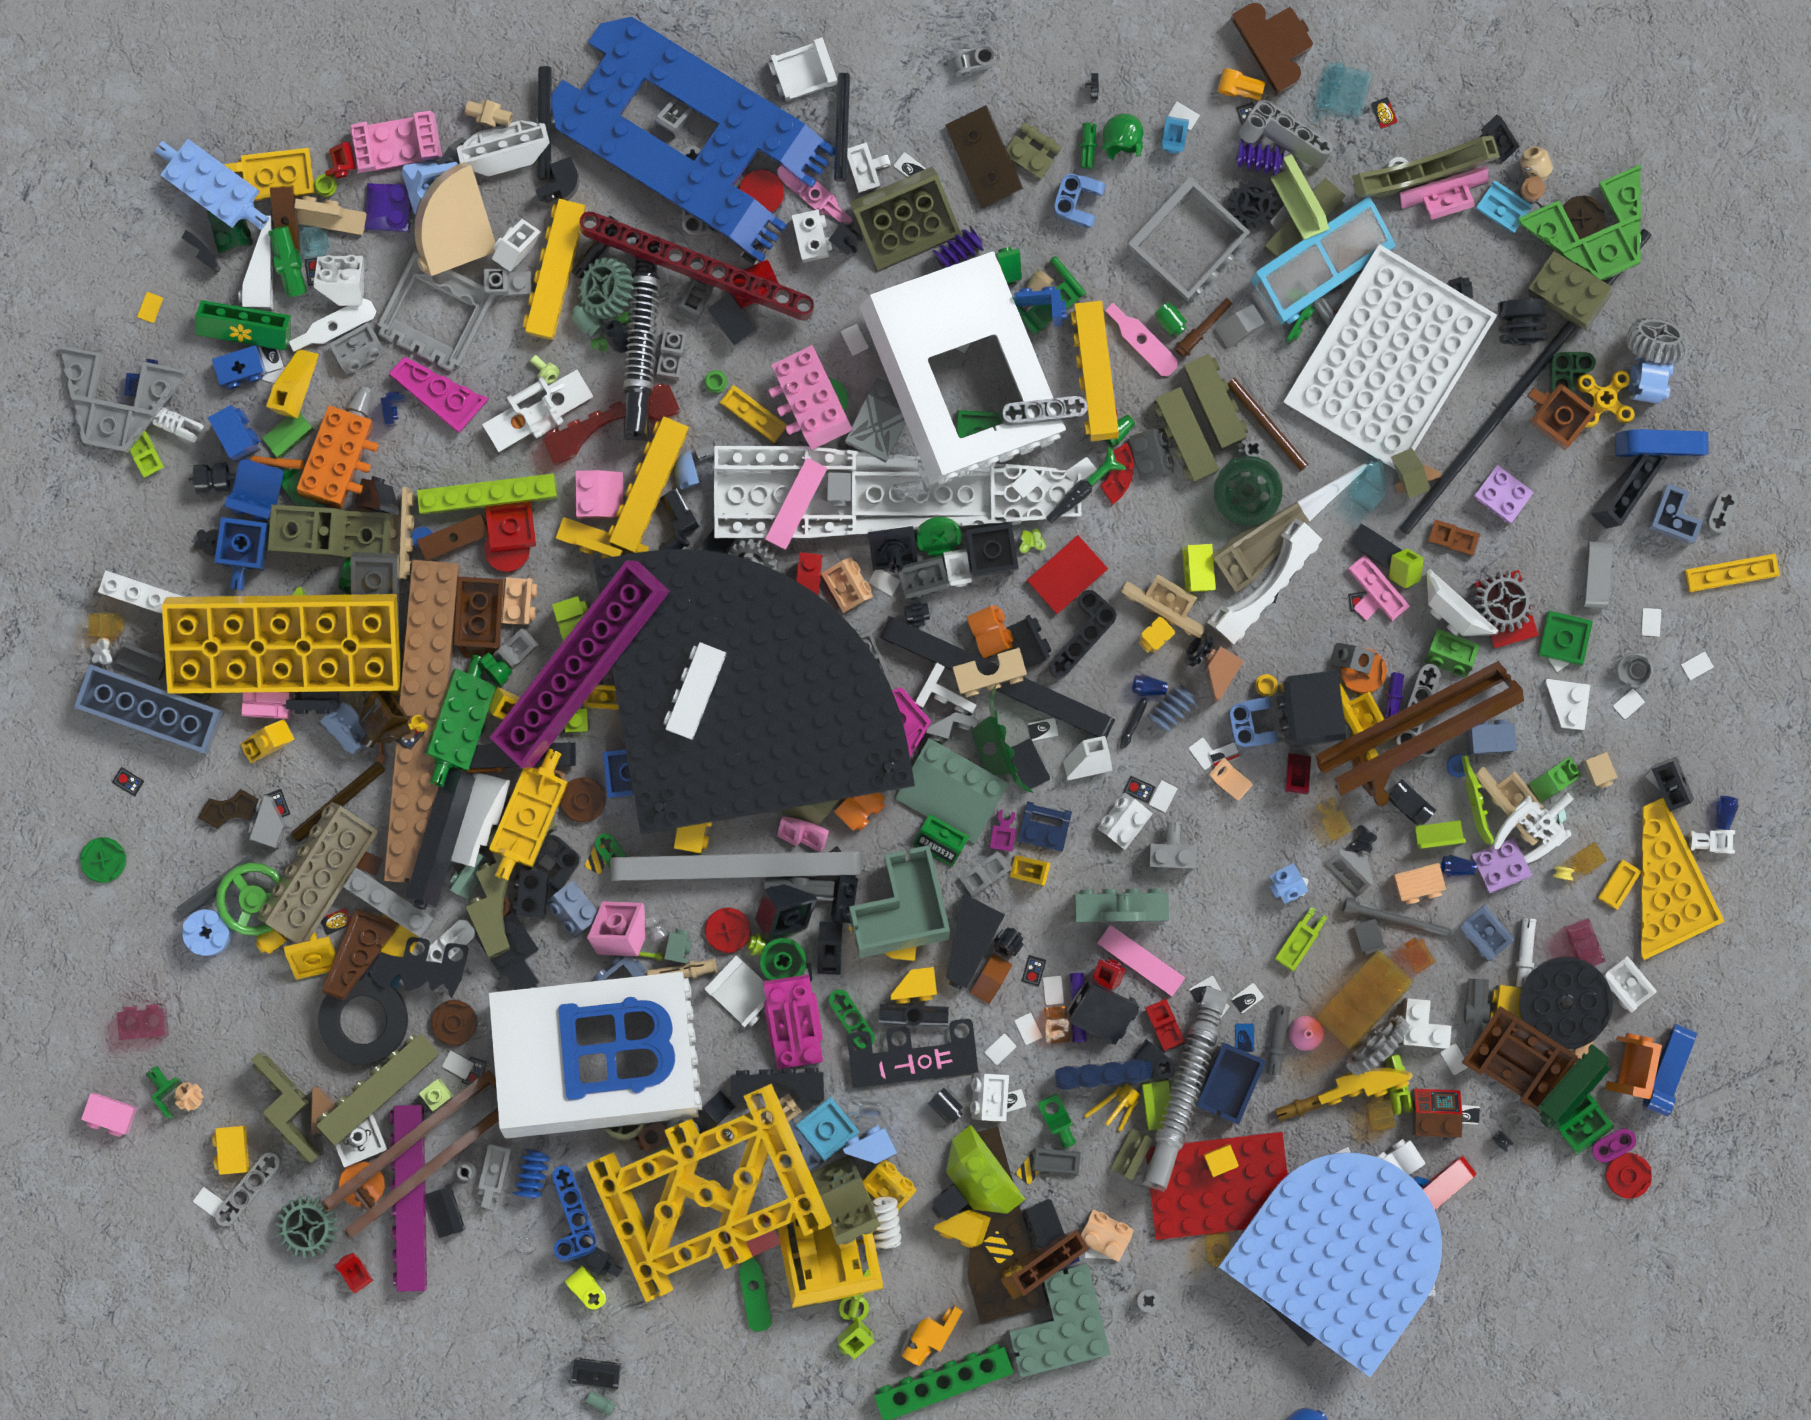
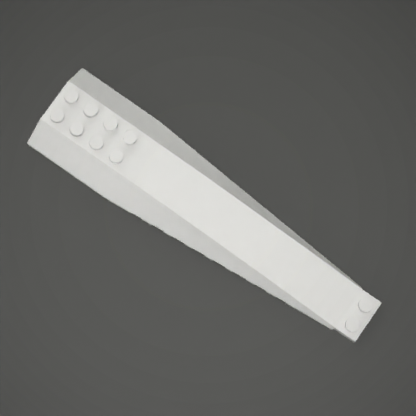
[714,446,1081,538]

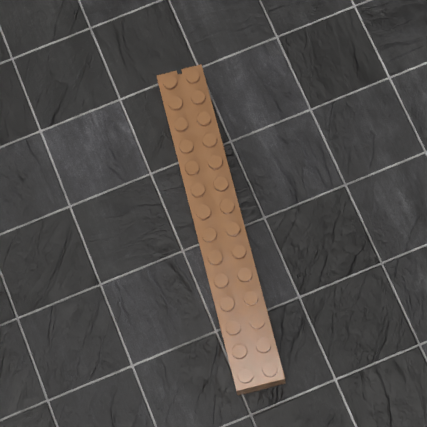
[384,560,461,883]

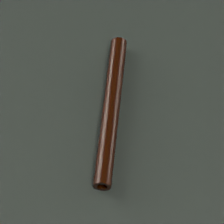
[1227,377,1309,471]

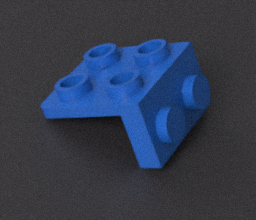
[1014,287,1067,327]
[224,459,284,520]

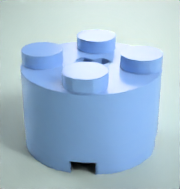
[1628,355,1673,404]
[182,909,233,956]

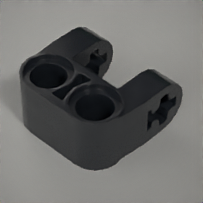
[1388,779,1436,826]
[523,835,581,893]

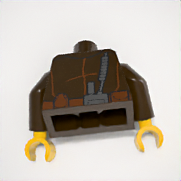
[359,686,428,748]

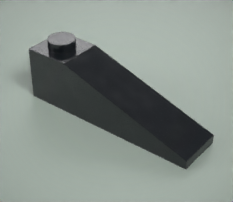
[1591,455,1667,529]

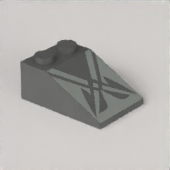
[845,377,906,463]

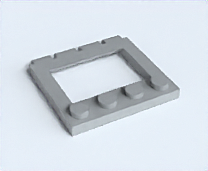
[378,252,496,372]

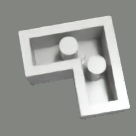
[1400,998,1452,1049]

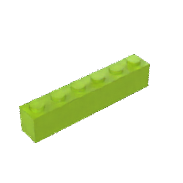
[417,473,558,515]

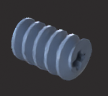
[1147,682,1198,732]

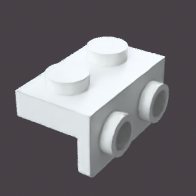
[1097,793,1153,850]
[1603,956,1657,1013]

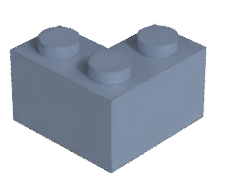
[1647,483,1703,545]
[1466,719,1517,755]

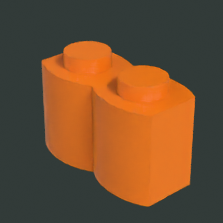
[967,605,1014,659]
[834,793,886,831]

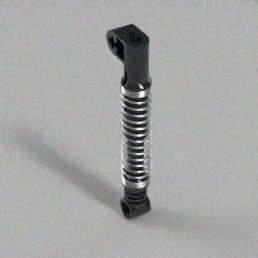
[623,236,660,441]

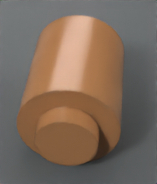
[1519,177,1545,204]

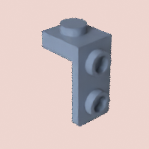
[593,956,646,981]

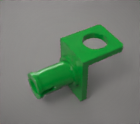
[146,1066,182,1119]
[1037,1093,1076,1148]

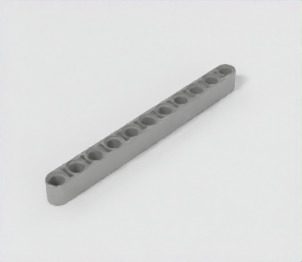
[610,852,861,881]

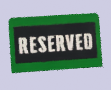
[913,814,969,867]

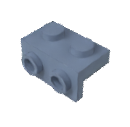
[320,701,366,754]
[546,881,598,938]
[1460,904,1515,961]

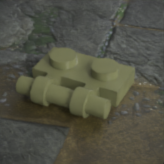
[1007,122,1062,180]

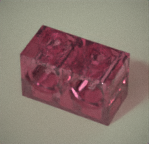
[1564,918,1606,966]
[117,1004,169,1040]

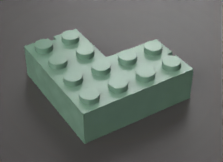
[849,845,950,958]
[1009,1262,1111,1377]

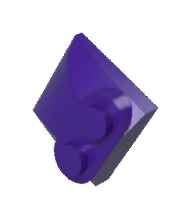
[365,183,412,233]

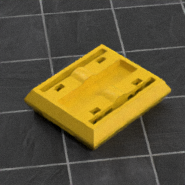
[777,1199,884,1308]

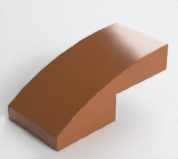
[1428,520,1481,557]

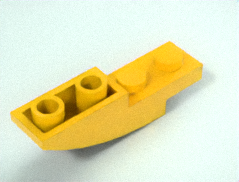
[1318,1068,1413,1106]

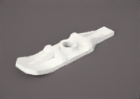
[289,298,376,352]
[399,919,476,985]

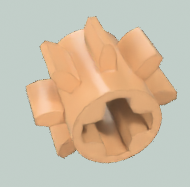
[173,1082,204,1111]

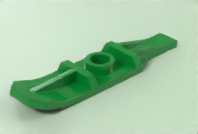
[739,1256,772,1332]

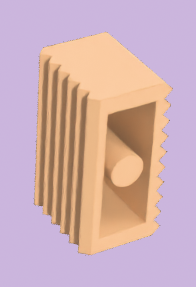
[1393,863,1446,905]

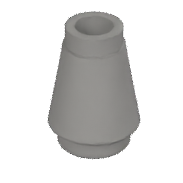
[346,386,372,418]

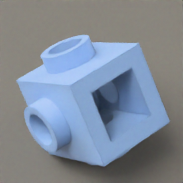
[1270,863,1309,904]

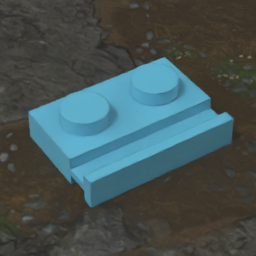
[1475,180,1533,234]

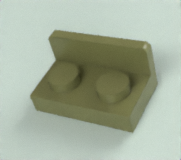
[1111,1128,1154,1180]

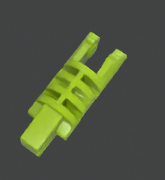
[1385,1055,1413,1116]

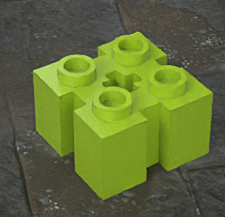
[552,596,589,642]

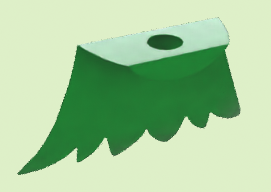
[972,684,1033,793]

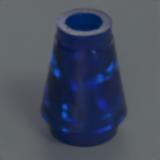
[1132,674,1168,696]
[1716,795,1740,830]
[1441,854,1477,877]

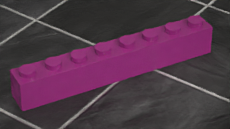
[390,1104,427,1292]

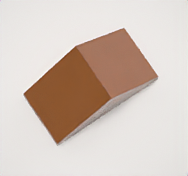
[970,953,1013,1004]

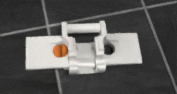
[482,370,593,452]

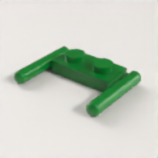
[1012,256,1087,336]

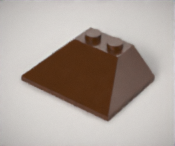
[1462,1006,1578,1112]

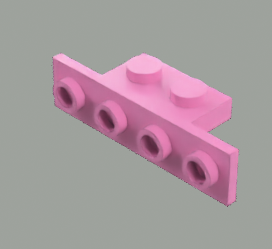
[1400,166,1489,220]

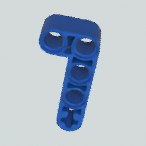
[1615,429,1709,457]
[1642,1024,1697,1117]
[553,1165,597,1262]

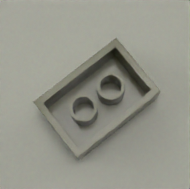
[1528,251,1612,331]

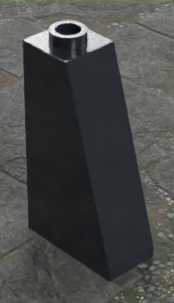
[946,894,1005,990]

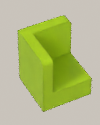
[1389,548,1424,588]

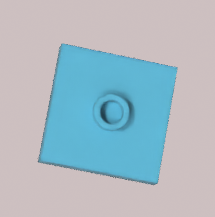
[795,1097,860,1161]

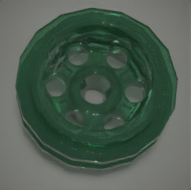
[1214,456,1283,526]

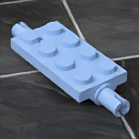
[155,139,269,229]

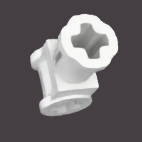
[1689,830,1735,854]

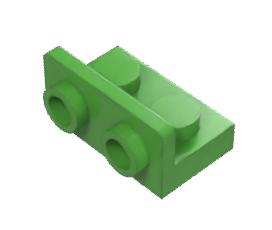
[1424,628,1480,677]

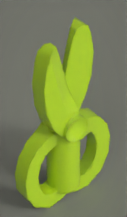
[838,1268,870,1321]

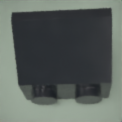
[755,884,817,939]

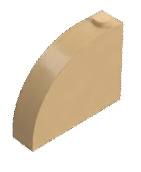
[415,162,496,276]

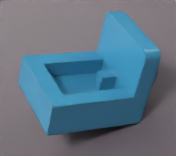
[1161,116,1189,154]

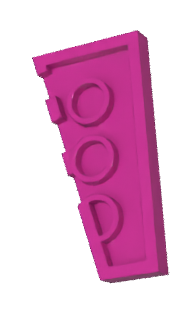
[389,357,489,434]

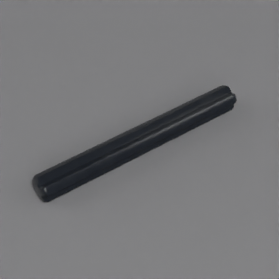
[538,66,552,180]
[834,73,850,182]

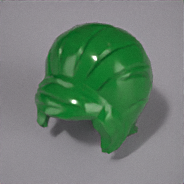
[1102,113,1144,160]

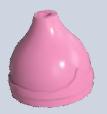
[1289,1016,1324,1051]

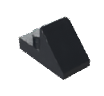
[1480,114,1520,162]

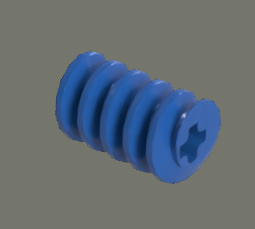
[512,1148,551,1199]

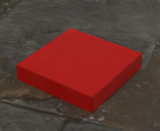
[485,501,536,552]

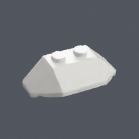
[457,120,550,177]
[1427,569,1499,637]

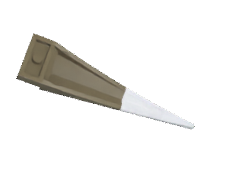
[1211,464,1368,593]

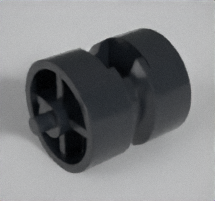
[189,462,235,495]

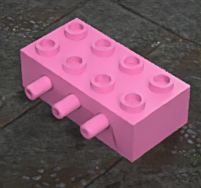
[768,345,853,450]

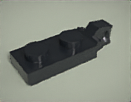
[559,1232,623,1277]

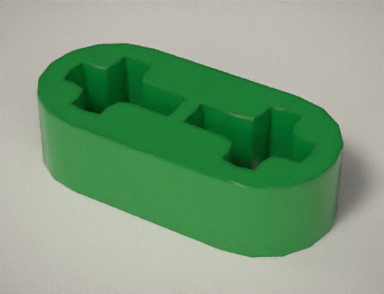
[595,833,627,868]

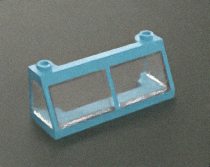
[1250,197,1396,325]

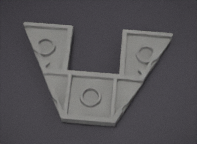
[58,345,189,452]

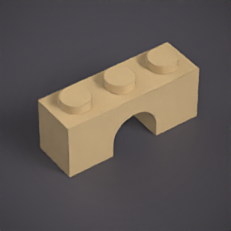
[952,648,1027,697]

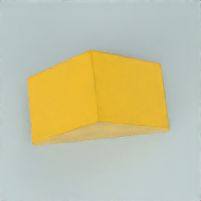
[1009,855,1051,886]

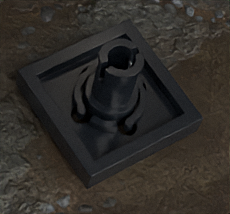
[868,526,918,573]

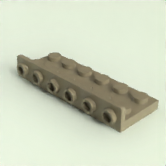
[257,802,379,944]

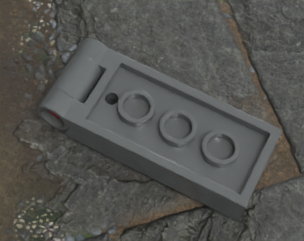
[351,552,399,628]

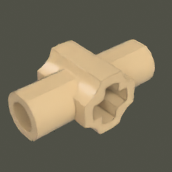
[465,100,513,128]

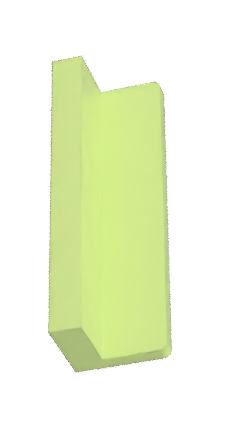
[1270,154,1329,239]

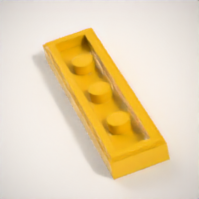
[1684,553,1780,593]

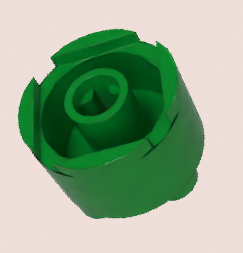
[760,938,807,980]

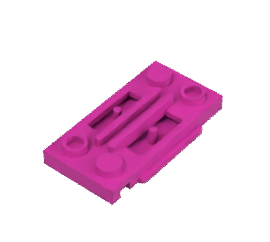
[763,974,823,1069]

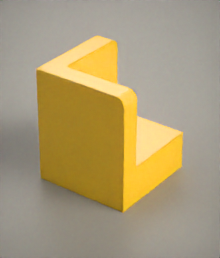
[1203,1144,1238,1177]

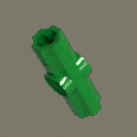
[268,226,307,297]

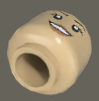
[1520,146,1553,181]

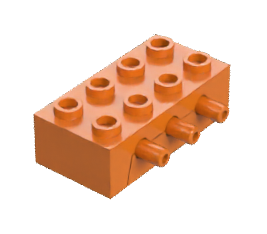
[297,405,379,510]

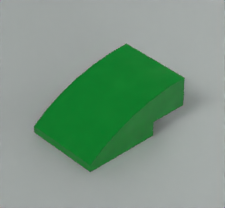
[1558,1094,1614,1155]

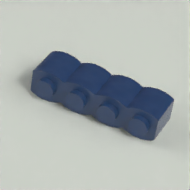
[1055,1059,1153,1090]

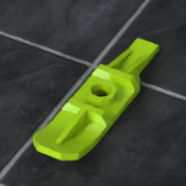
[1461,755,1494,844]

